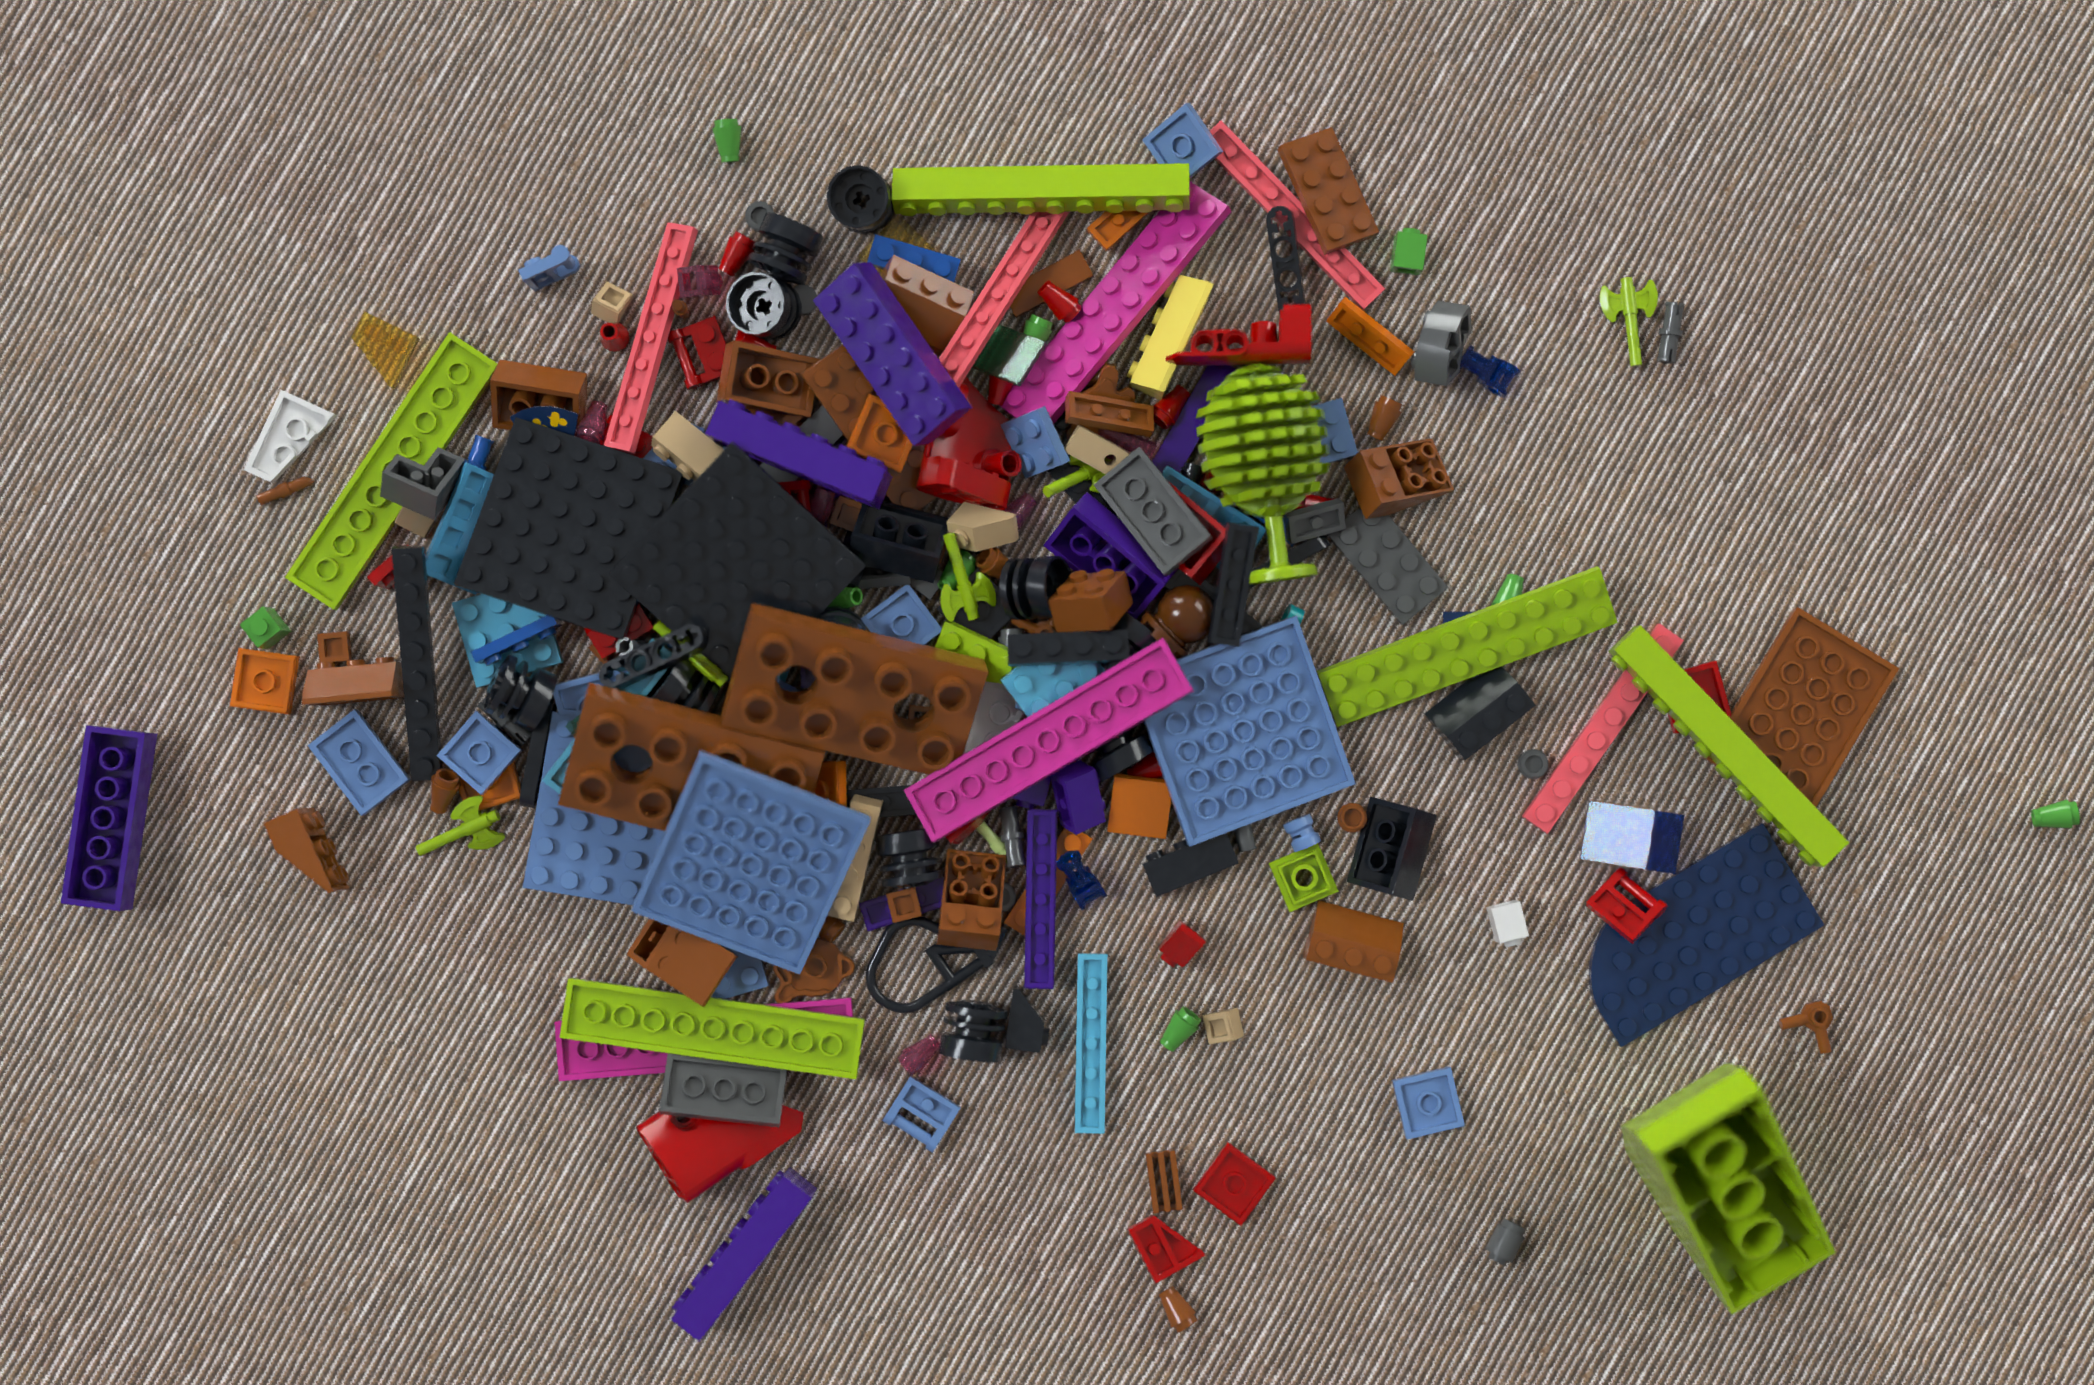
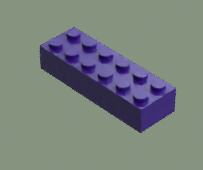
[813,262,972,446]
[705,399,893,510]
[60,725,158,911]
[671,1167,818,1342]

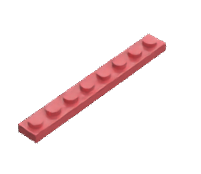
[1210,120,1385,311]
[939,212,1069,388]
[604,222,698,454]
[1522,623,1684,834]

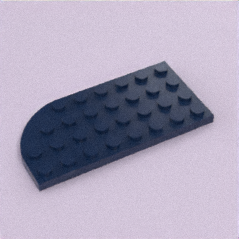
[1589,823,1824,1047]

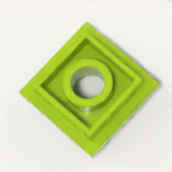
[1268,843,1339,912]

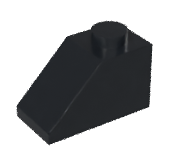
[1005,986,1050,1053]

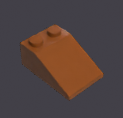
[716,340,820,418]

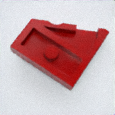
[1127,1215,1206,1283]

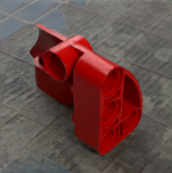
[1165,304,1312,366]
[916,376,1022,511]
[636,1105,804,1204]

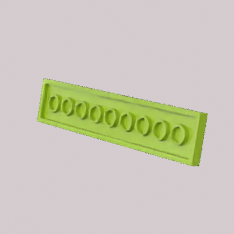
[285,332,498,611]
[1317,566,1618,727]
[559,977,865,1079]

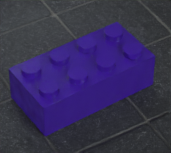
[1043,492,1179,619]

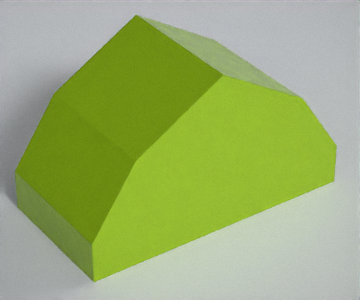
[1621,1063,1836,1315]

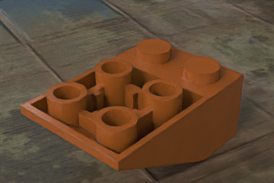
[1344,438,1454,519]
[263,808,349,893]
[937,849,1006,951]
[626,919,737,1007]

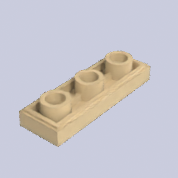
[1064,425,1131,474]

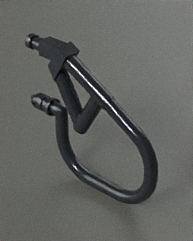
[866,916,1009,1013]

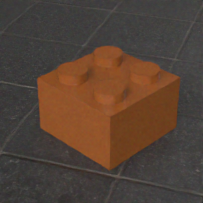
[1048,569,1133,632]

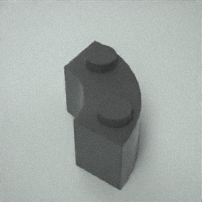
[1411,300,1472,386]

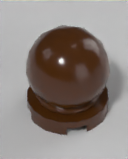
[1139,585,1214,659]

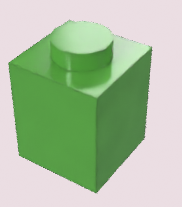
[1390,228,1427,276]
[239,606,292,650]

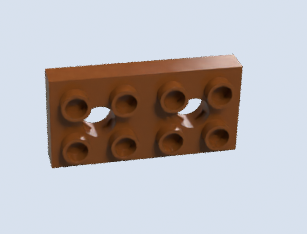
[721,603,988,775]
[558,682,825,831]

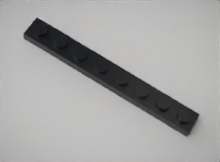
[391,545,443,781]

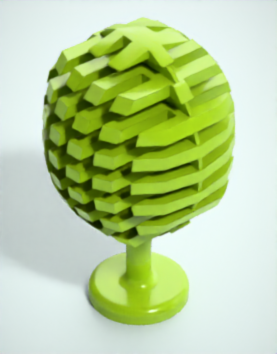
[1195,363,1330,585]

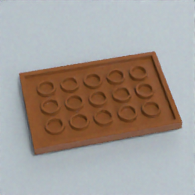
[1703,607,1899,807]

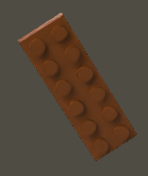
[801,344,937,510]

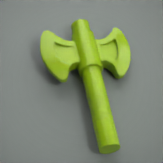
[1600,277,1658,367]
[1043,456,1113,498]
[940,532,996,622]
[653,620,729,687]
[416,795,505,856]

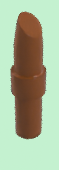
[672,299,690,319]
[256,476,314,506]

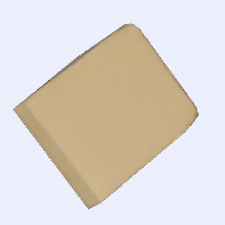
[591,281,633,323]
[394,506,435,538]
[1203,1008,1244,1044]

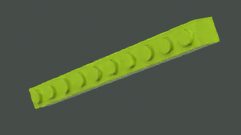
[891,163,1190,216]
[1608,625,1849,868]

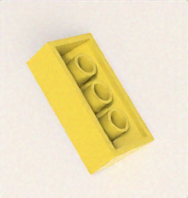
[1127,275,1214,400]

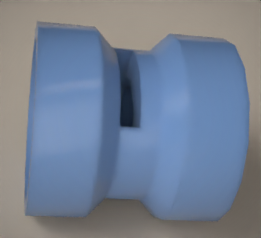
[1283,813,1321,852]

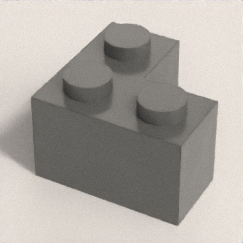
[380,447,465,520]

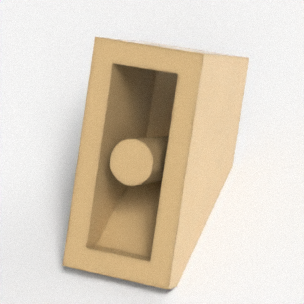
[947,502,1019,552]

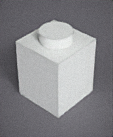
[1486,900,1529,947]

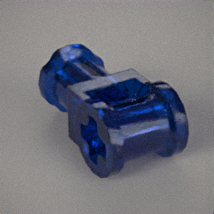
[1460,345,1520,398]
[1056,850,1107,911]

